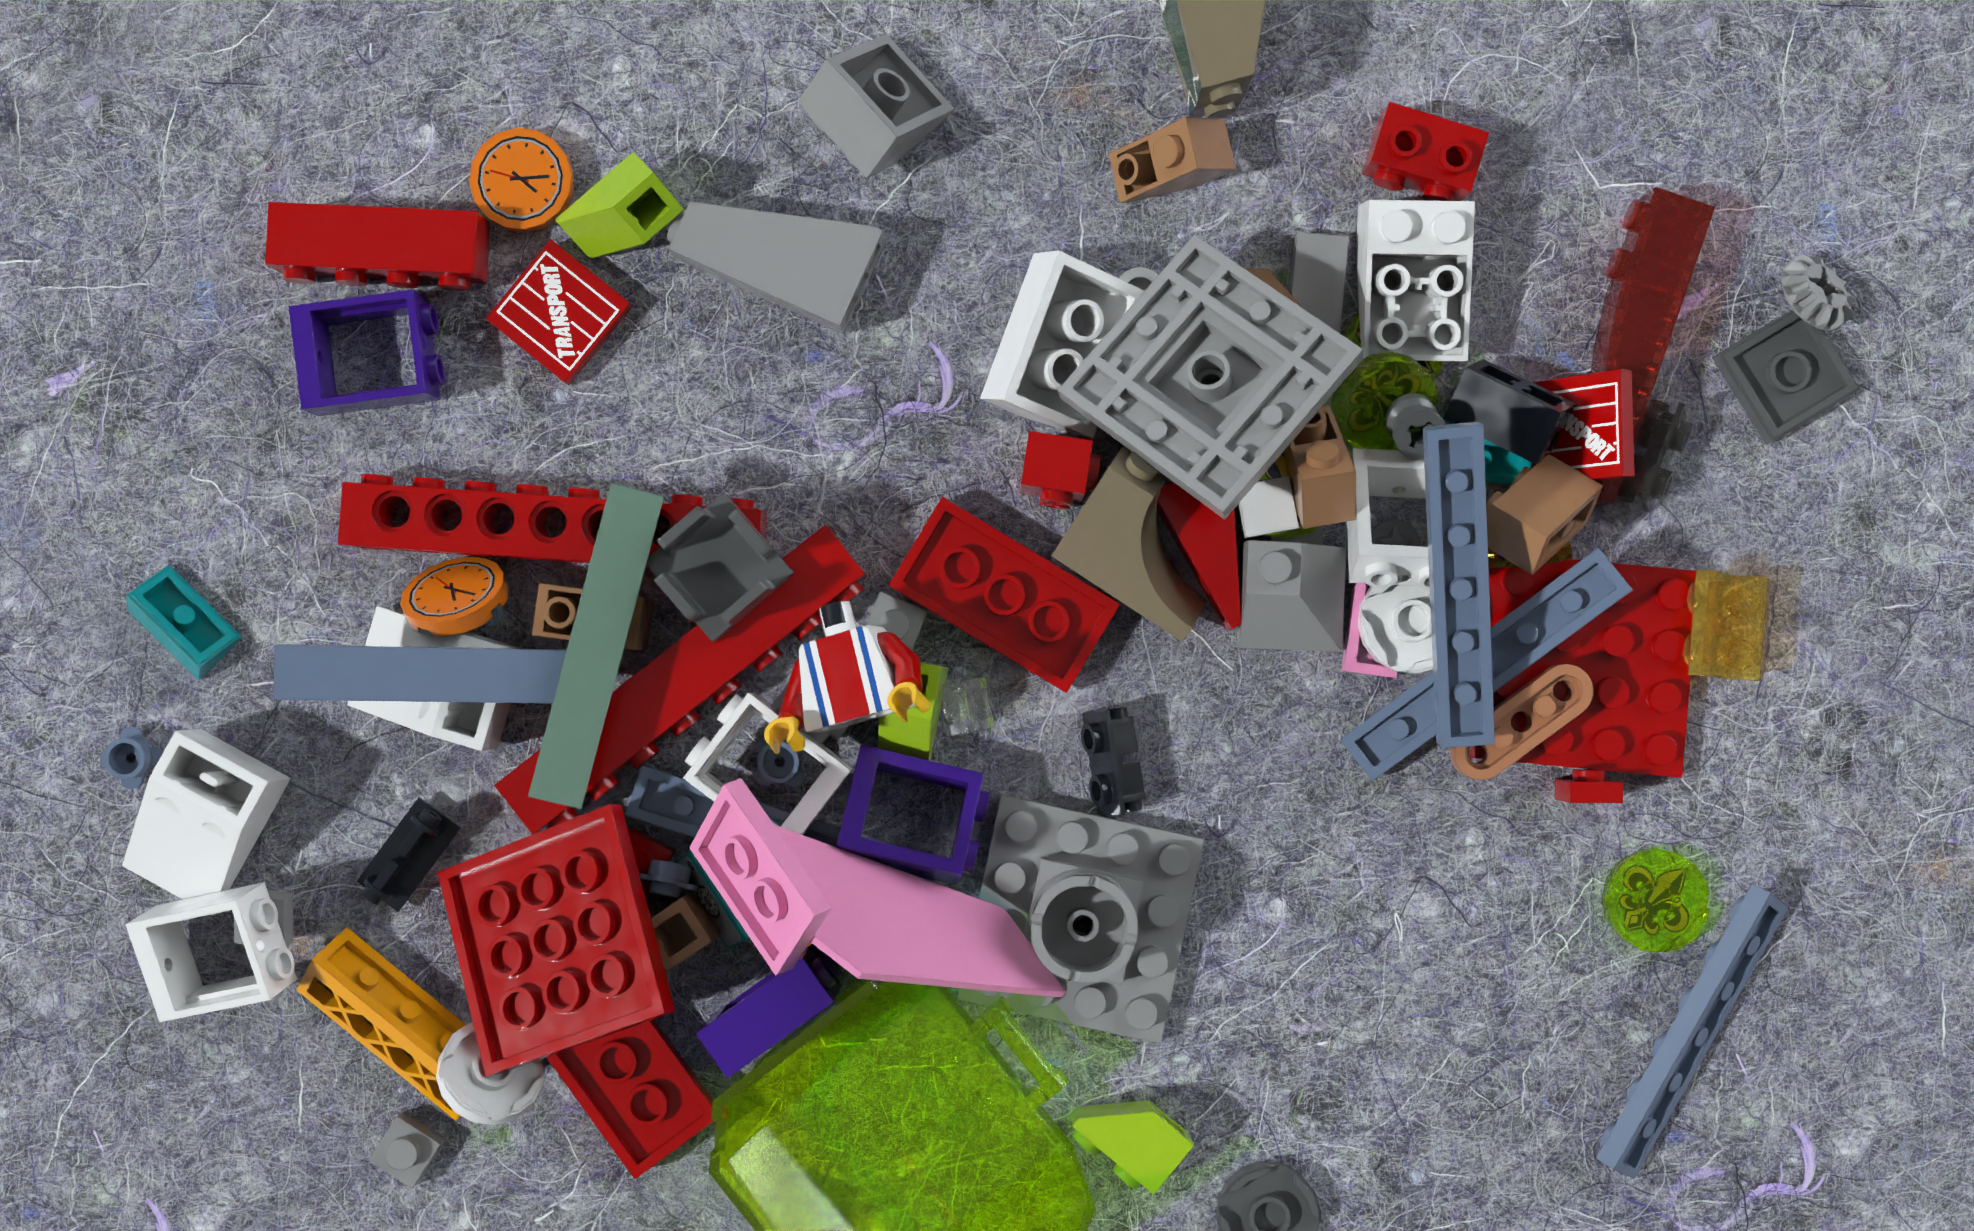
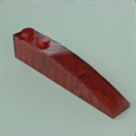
[1590,187,1715,508]

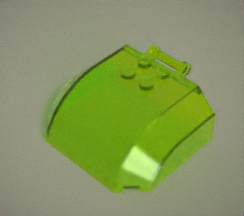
[709,979,1096,1231]

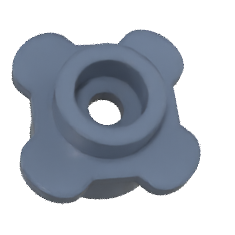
[100,727,163,789]
[753,736,806,788]
[639,859,698,899]

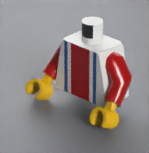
[764,601,931,754]

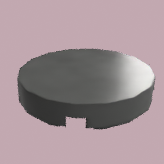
[1216,1161,1321,1231]

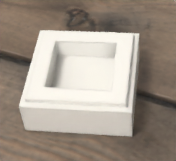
[1238,476,1299,538]

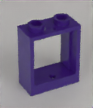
[288,289,445,416]
[836,745,989,885]
[696,944,843,1078]

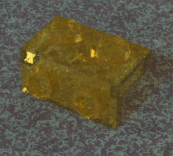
[1684,570,1770,681]

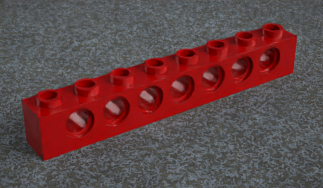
[338,474,767,567]

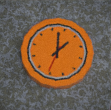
[469,128,575,233]
[400,557,509,637]

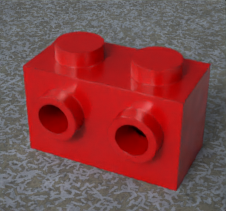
[1362,102,1489,201]
[1020,431,1101,510]

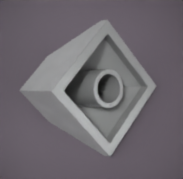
[1237,540,1346,652]

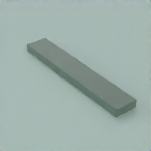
[528,483,664,809]

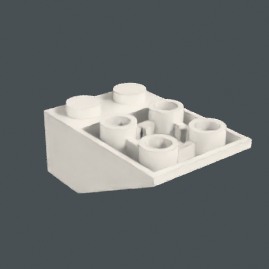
[1356,200,1475,361]
[347,606,524,751]
[122,729,291,916]

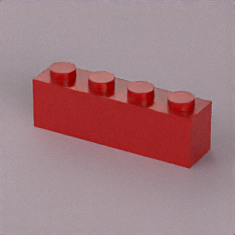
[265,202,490,291]

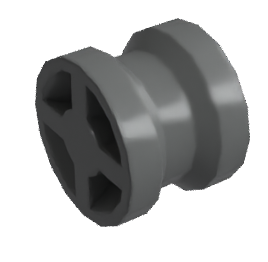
[1384,393,1446,459]

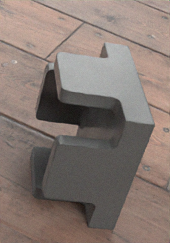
[646,492,795,642]

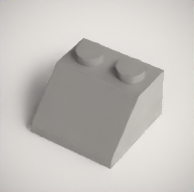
[798,34,954,178]

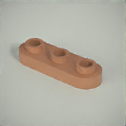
[1450,664,1593,780]

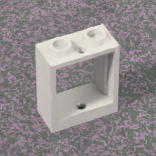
[1346,448,1430,590]
[683,692,854,835]
[125,882,297,1022]

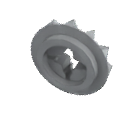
[1781,254,1854,331]

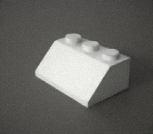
[980,250,1144,438]

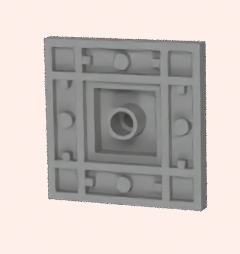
[1058,235,1363,520]
[957,794,1204,1044]

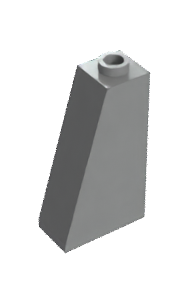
[667,201,886,334]

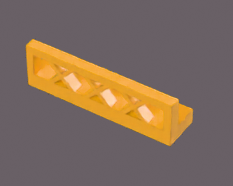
[296,927,466,1121]

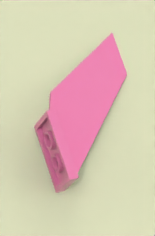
[689,778,1066,998]

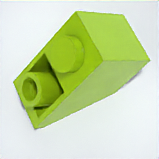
[555,152,684,259]
[878,662,948,761]
[1070,1100,1194,1195]

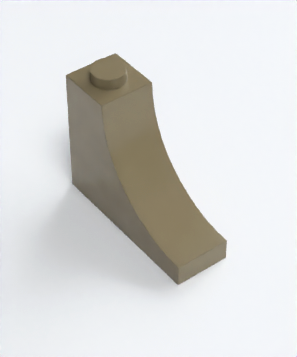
[1051,445,1206,642]

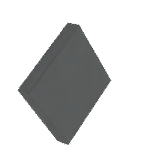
[1712,309,1861,445]

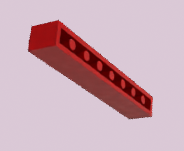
[494,524,868,835]

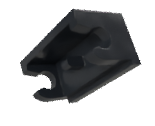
[1443,359,1576,465]

